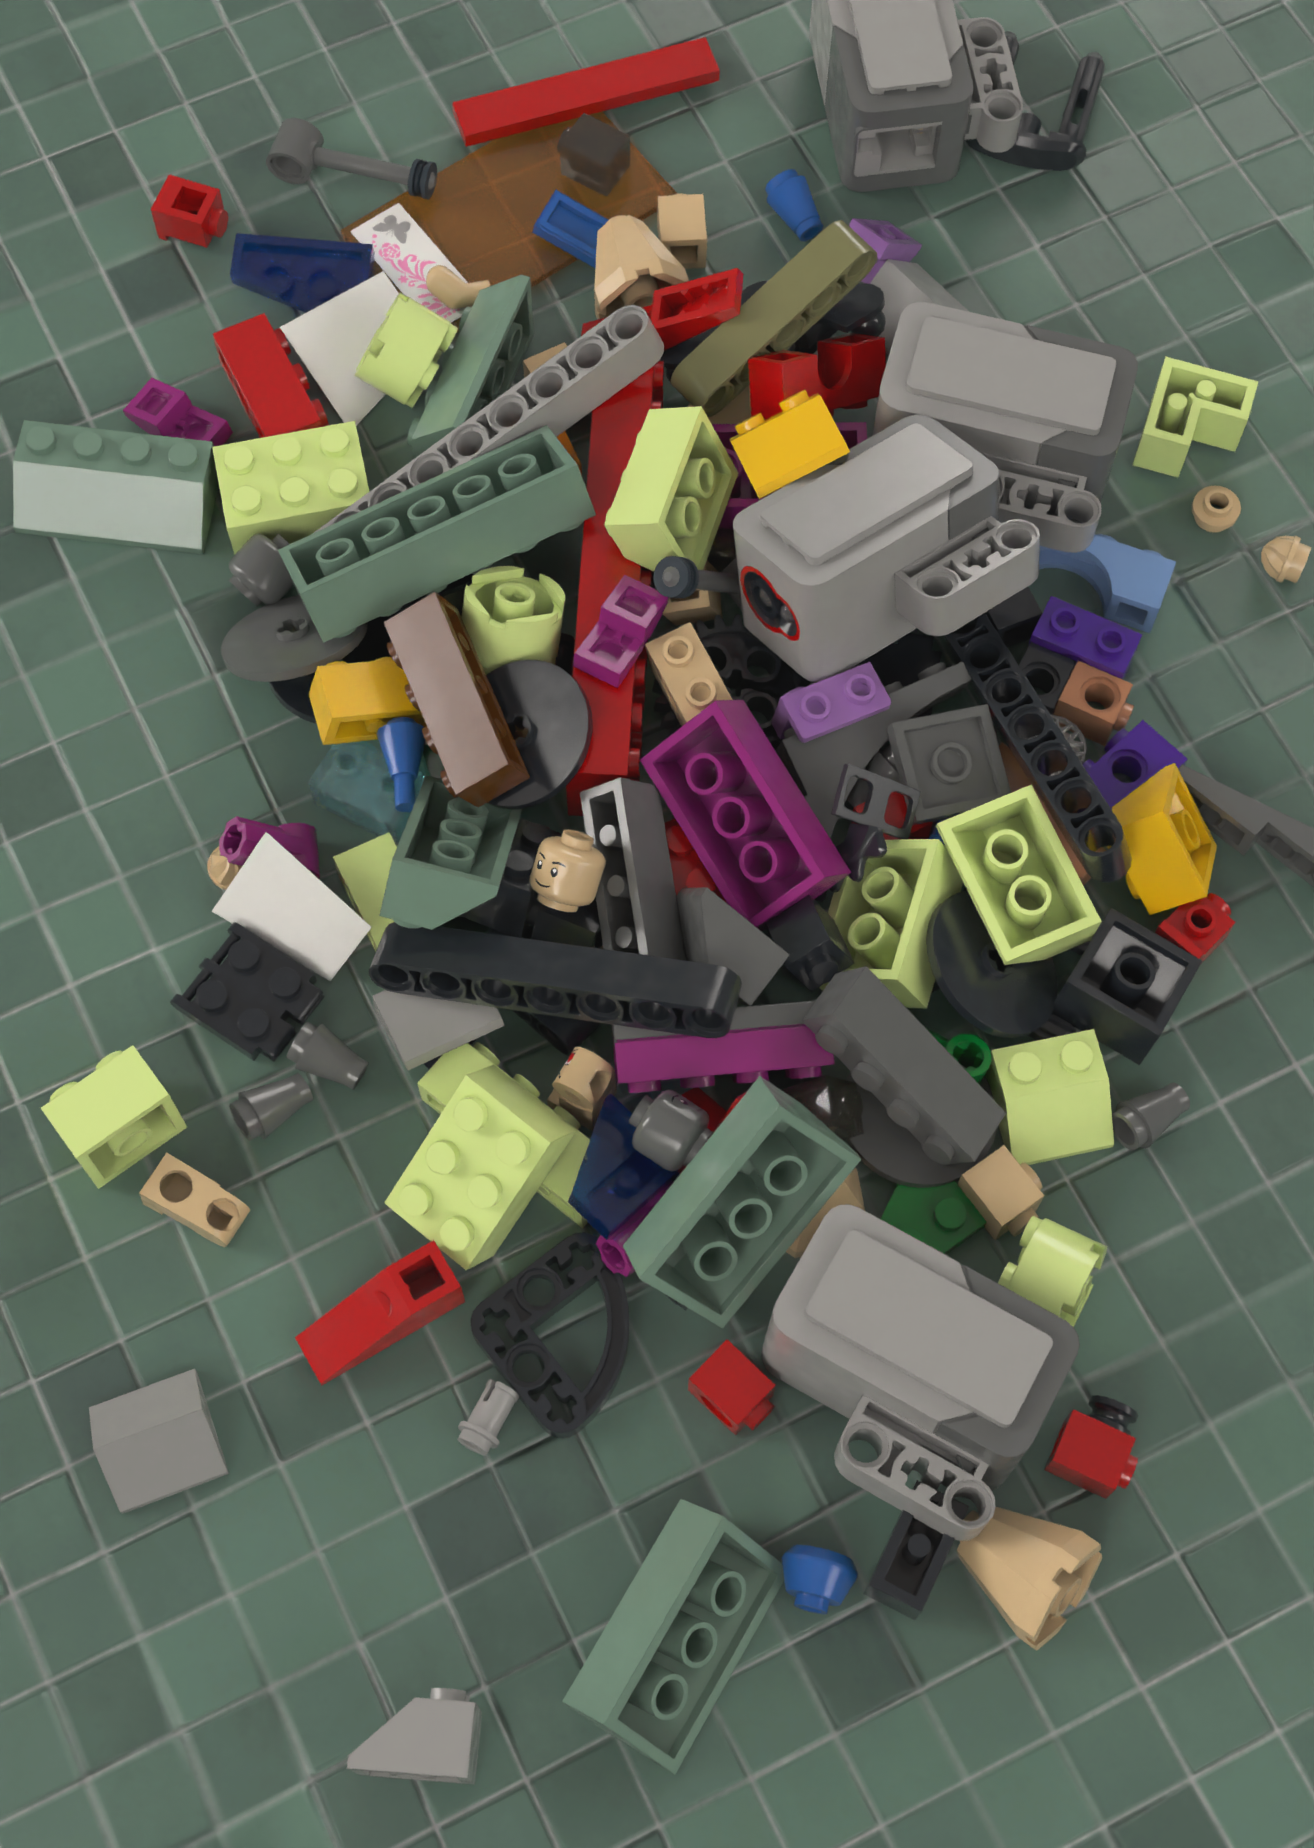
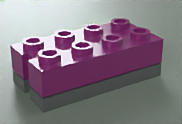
[611,1001,835,1093]

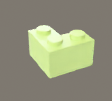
[1133,357,1258,478]

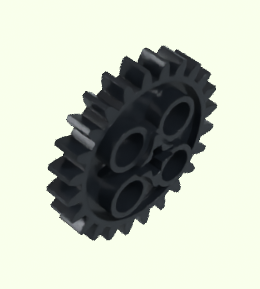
[652,614,811,750]

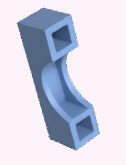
[1039,534,1176,633]

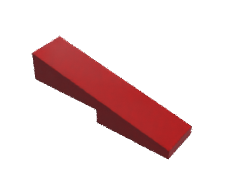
[581,268,744,351]

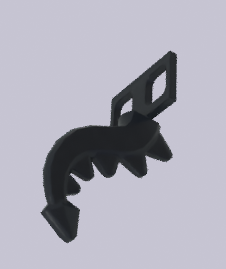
[814,763,921,902]

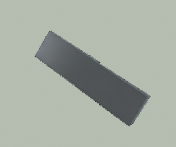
[1178,765,1314,887]

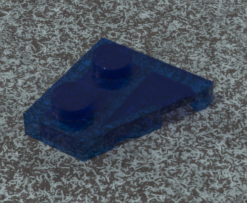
[568,1093,684,1240]

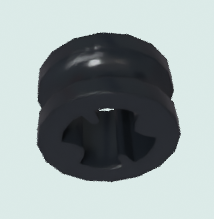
[1086,1395,1138,1435]

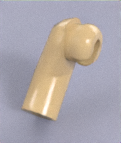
[426,265,490,309]

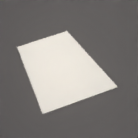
[280,271,399,426]
[212,832,372,981]

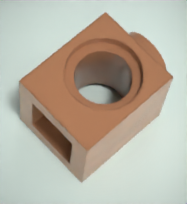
[1053,660,1134,746]

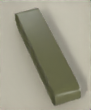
[671,220,877,417]

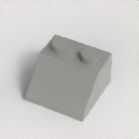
[347,1688,482,1785]

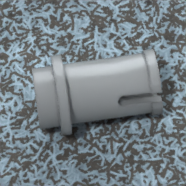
[457,1379,519,1456]

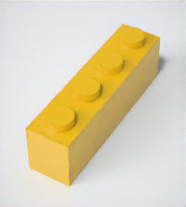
[309,657,427,745]

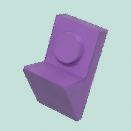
[849,218,922,284]

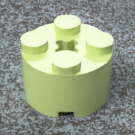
[354,292,458,408]
[461,566,565,675]
[998,1216,1107,1327]

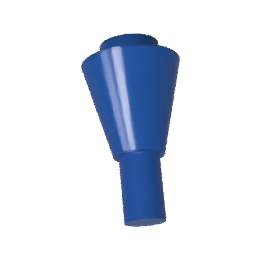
[376,717,426,812]

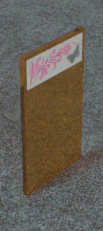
[341,112,677,333]

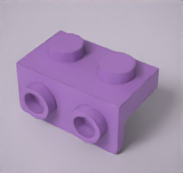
[771,662,891,743]

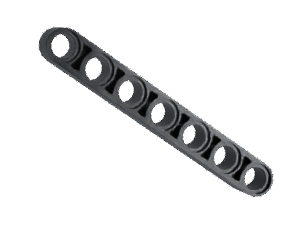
[944,613,1132,882]
[369,922,742,1038]

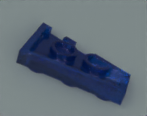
[230,233,375,313]

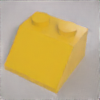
[730,390,850,499]
[1107,763,1217,915]

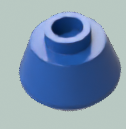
[782,1545,858,1614]

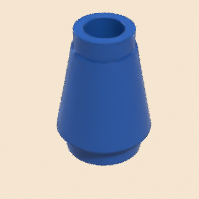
[765,169,823,241]

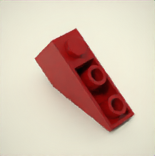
[295,1240,465,1386]

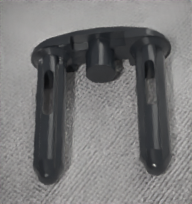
[965,31,1105,171]

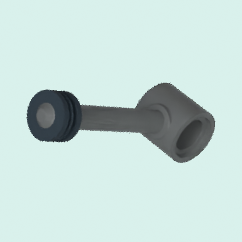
[266,118,437,199]
[654,556,742,611]

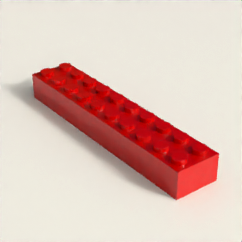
[566,361,664,816]

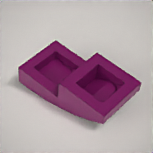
[123,378,233,446]
[573,575,669,688]

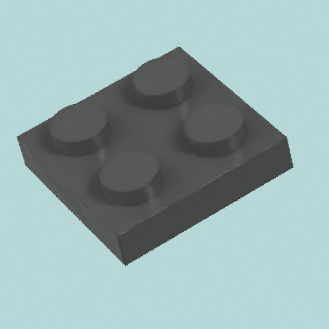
[886,704,1011,826]

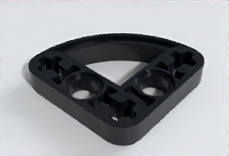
[471,1232,629,1438]

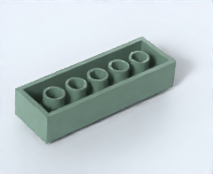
[278,425,596,643]

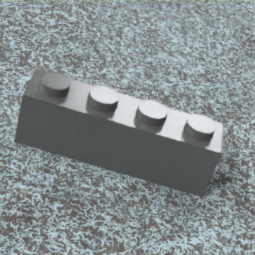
[580,777,686,961]
[802,966,1006,1165]

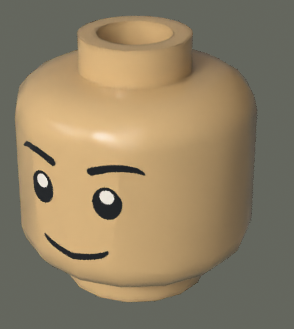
[529,829,606,912]

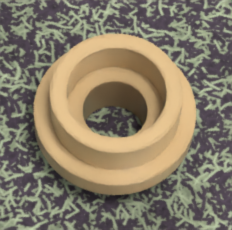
[1192,486,1241,533]

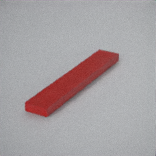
[452,37,720,147]

